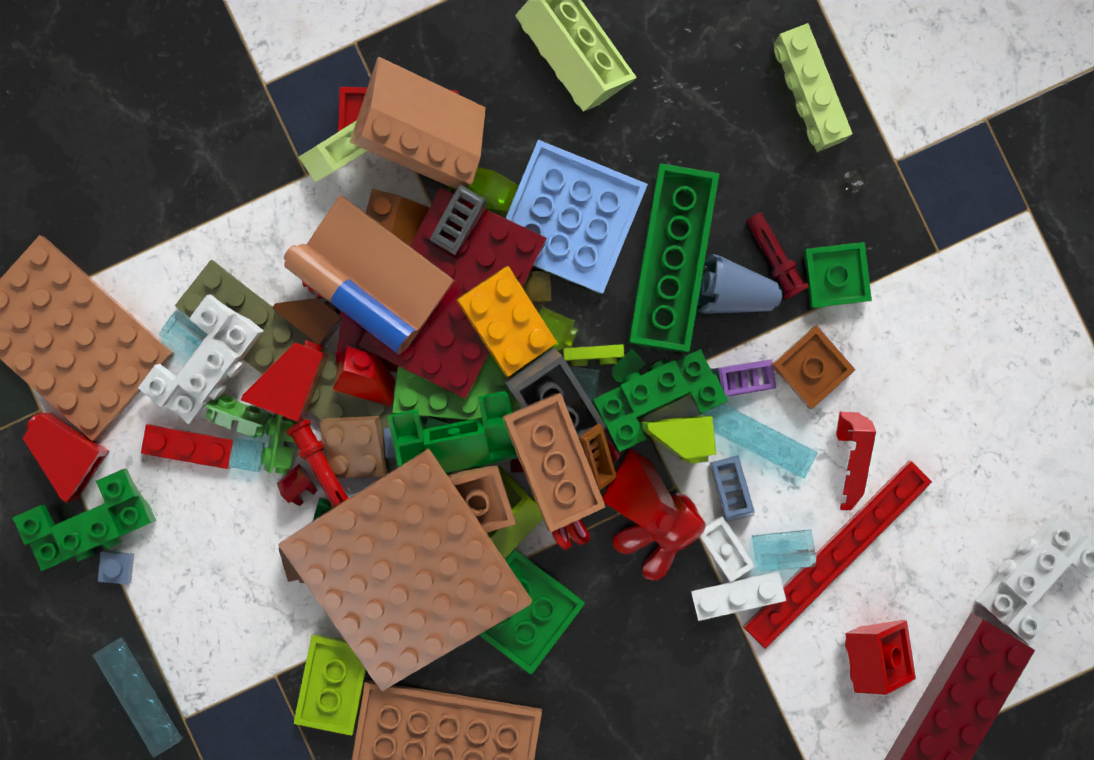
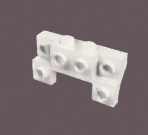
[138,295,264,424]
[975,513,1094,646]

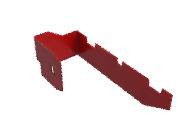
[836,412,876,510]

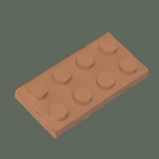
[502,393,606,532]

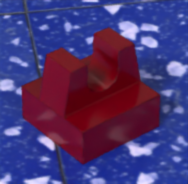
[277,464,317,507]

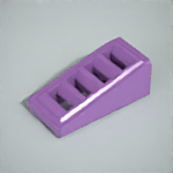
[711,359,776,397]

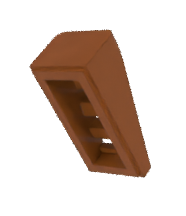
[579,424,617,491]

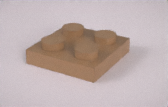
[320,416,389,478]

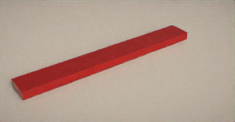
[743,461,932,649]

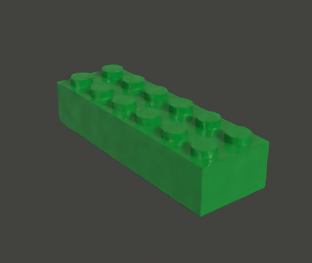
[627,163,719,353]

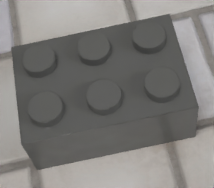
[503,347,607,438]

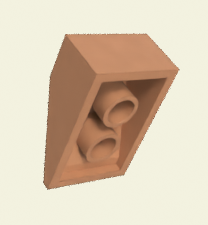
[447,465,516,533]

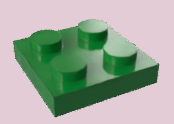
[803,242,872,309]

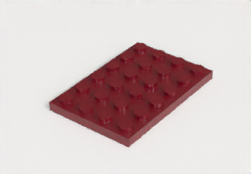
[359,188,547,400]

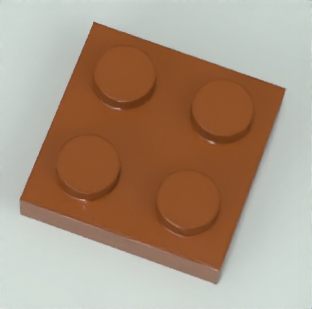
[771,325,856,409]

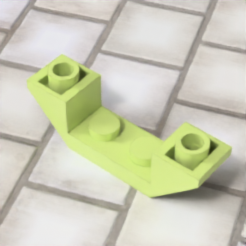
[299,120,367,182]

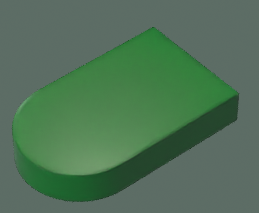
[611,349,646,382]

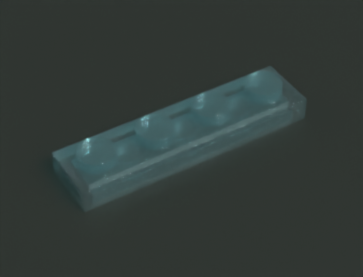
[702,404,818,479]
[93,637,182,758]

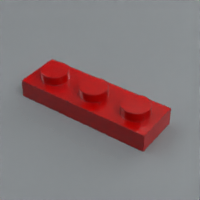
[140,424,236,469]

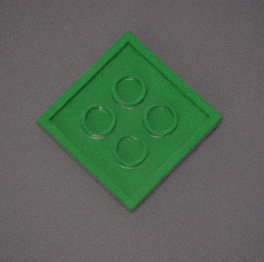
[479,548,585,675]

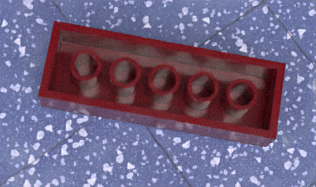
[884,613,1035,760]

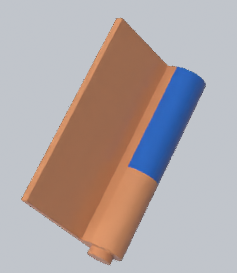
[284,195,455,355]

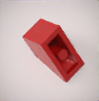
[333,346,395,407]

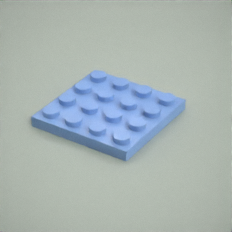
[506,140,648,295]

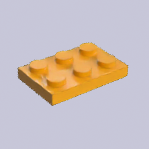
[456,266,557,377]

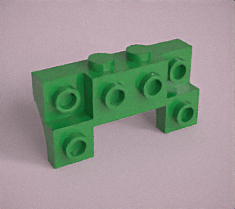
[593,349,728,453]
[388,391,518,474]
[13,468,156,571]

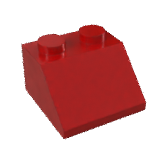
[845,620,916,695]

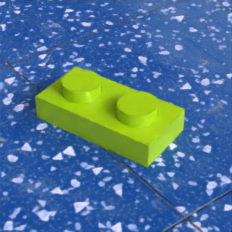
[563,345,624,367]

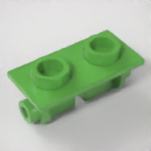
[205,395,272,438]
[261,413,299,474]

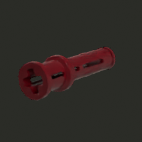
[746,212,809,300]

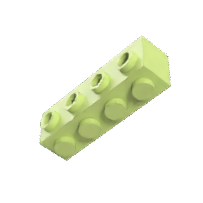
[774,23,853,152]

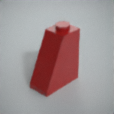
[241,340,329,422]
[23,413,110,502]
[602,449,679,538]

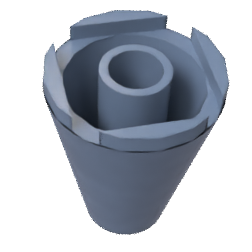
[697,254,782,314]

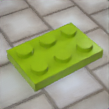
[294,633,367,736]

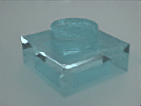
[228,437,266,472]

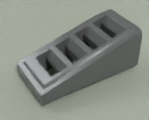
[429,185,488,256]

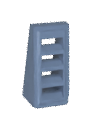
[710,455,755,522]

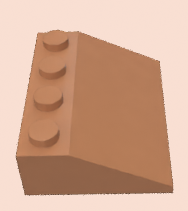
[349,57,486,190]

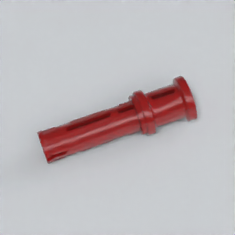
[286,419,349,508]

